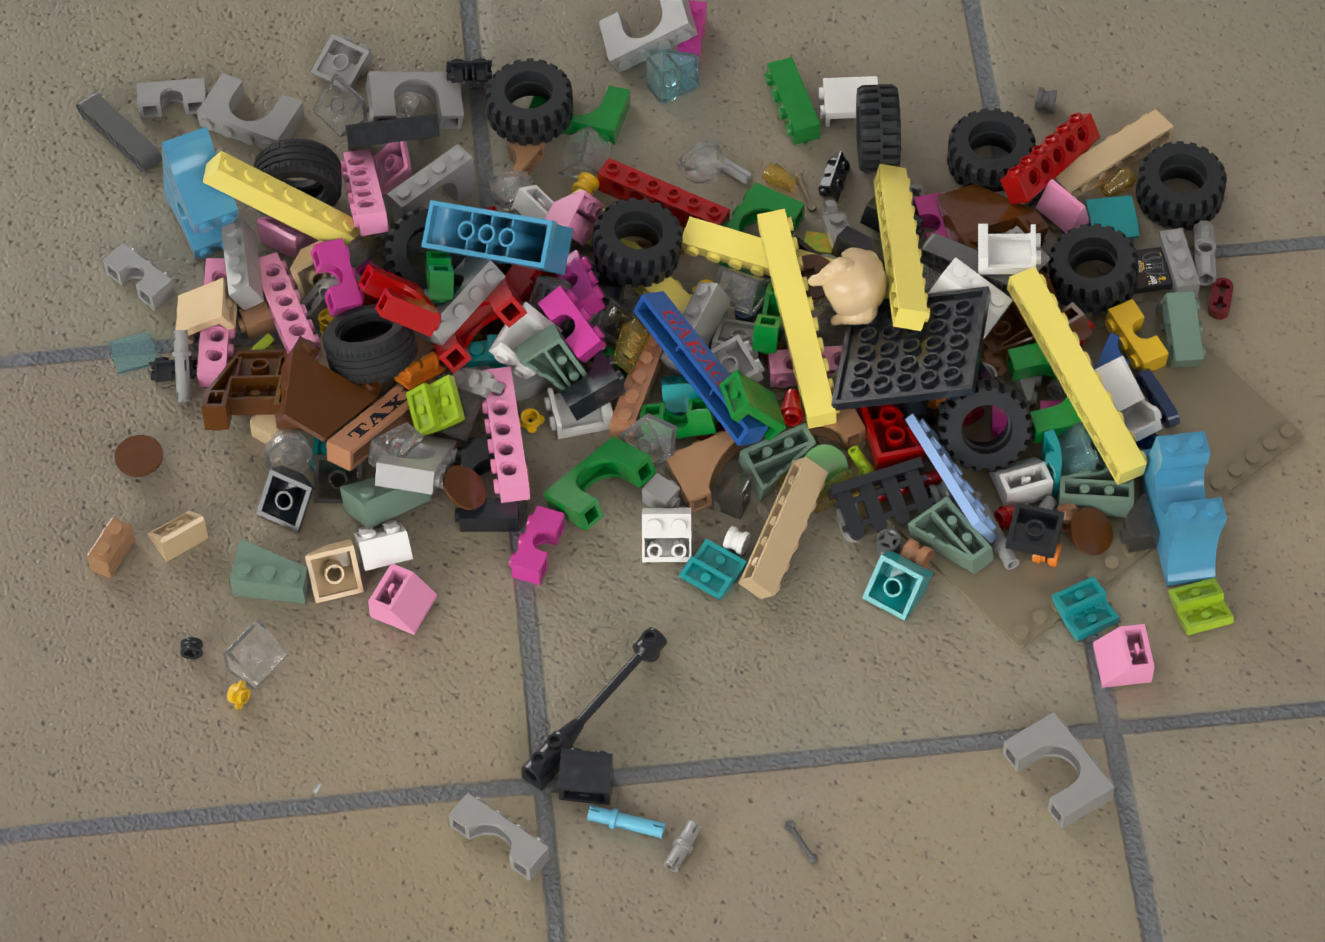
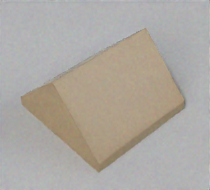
[147,511,208,562]

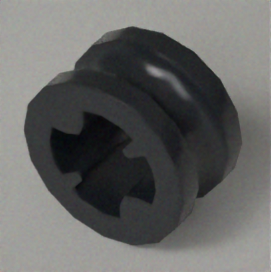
[180,637,203,659]

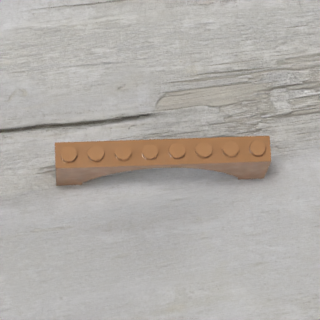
[665,386,866,513]

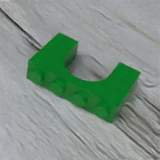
[528,85,631,145]
[717,183,805,281]
[1006,343,1087,444]
[543,436,657,531]

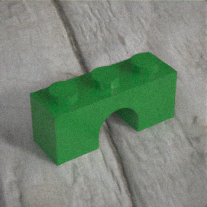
[426,251,454,303]
[639,397,718,442]

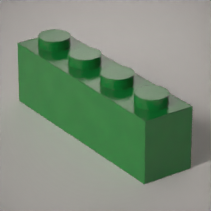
[763,57,820,145]

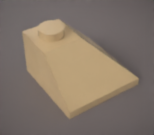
[290,240,332,301]
[305,539,364,603]

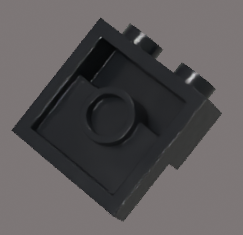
[1005,502,1065,559]

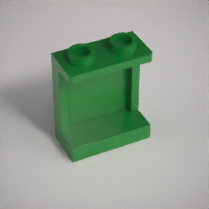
[719,370,787,441]

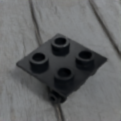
[446,58,492,83]

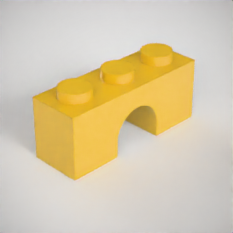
[1105,299,1169,372]

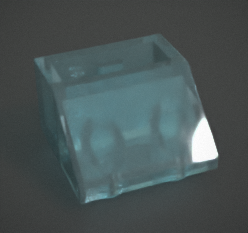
[647,49,700,105]
[1057,422,1099,477]

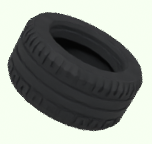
[254,138,342,207]
[322,304,418,384]

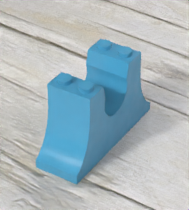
[162,127,238,259]
[421,200,573,275]
[1139,431,1227,586]

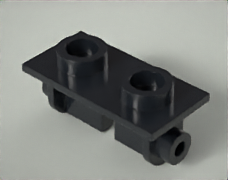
[818,151,850,201]
[149,355,198,383]

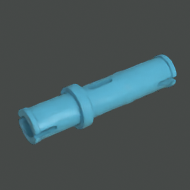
[587,804,666,839]

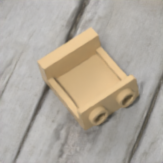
[175,278,237,345]

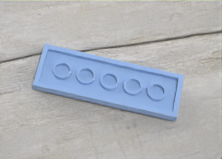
[905,414,999,543]

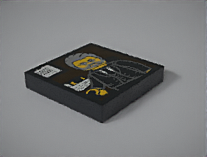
[1134,247,1172,294]

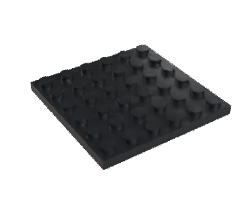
[831,286,991,411]

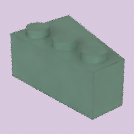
[1156,291,1206,368]
[514,323,589,390]
[738,423,816,502]
[1058,467,1134,518]
[340,477,431,529]
[908,496,994,574]
[230,538,310,604]

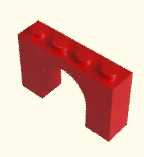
[358,264,442,337]
[433,278,527,374]

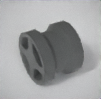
[1035,87,1057,113]
[927,481,955,506]
[876,529,901,557]

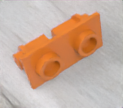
[394,351,446,390]

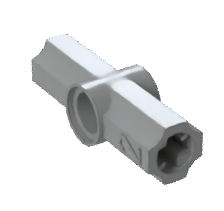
[1193,221,1216,286]

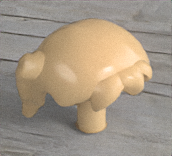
[808,248,888,325]

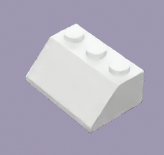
[928,257,1013,338]

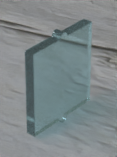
[109,332,157,375]

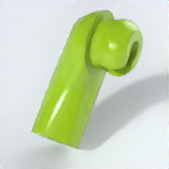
[848,446,875,476]

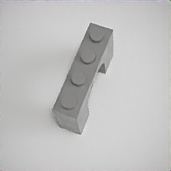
[599,0,698,73]
[366,71,464,129]
[197,73,305,149]
[387,144,476,226]
[414,257,506,345]
[375,431,458,495]
[1002,712,1115,829]

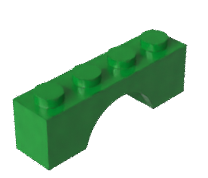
[752,282,784,354]

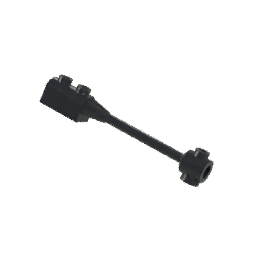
[521,627,667,791]

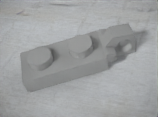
[822,200,850,249]
[452,367,505,398]

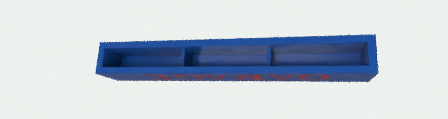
[633,291,769,446]

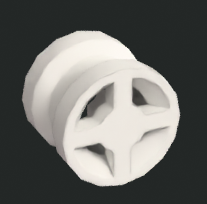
[723,526,751,556]

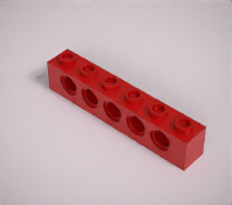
[1001,112,1100,204]
[597,158,730,228]

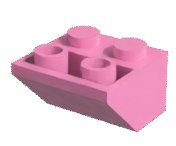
[545,190,605,246]
[368,563,437,635]
[1093,624,1155,688]

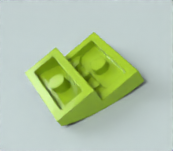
[406,375,465,437]
[1168,577,1234,636]

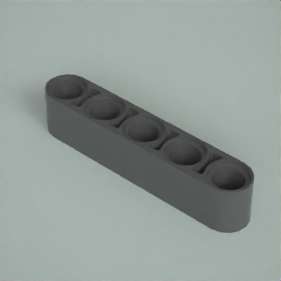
[76,92,162,173]
[919,233,1015,299]

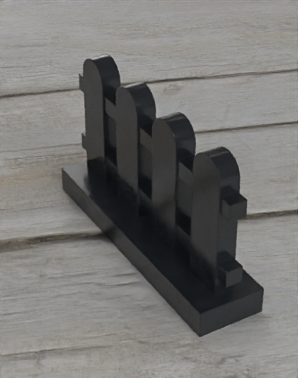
[826,457,936,541]

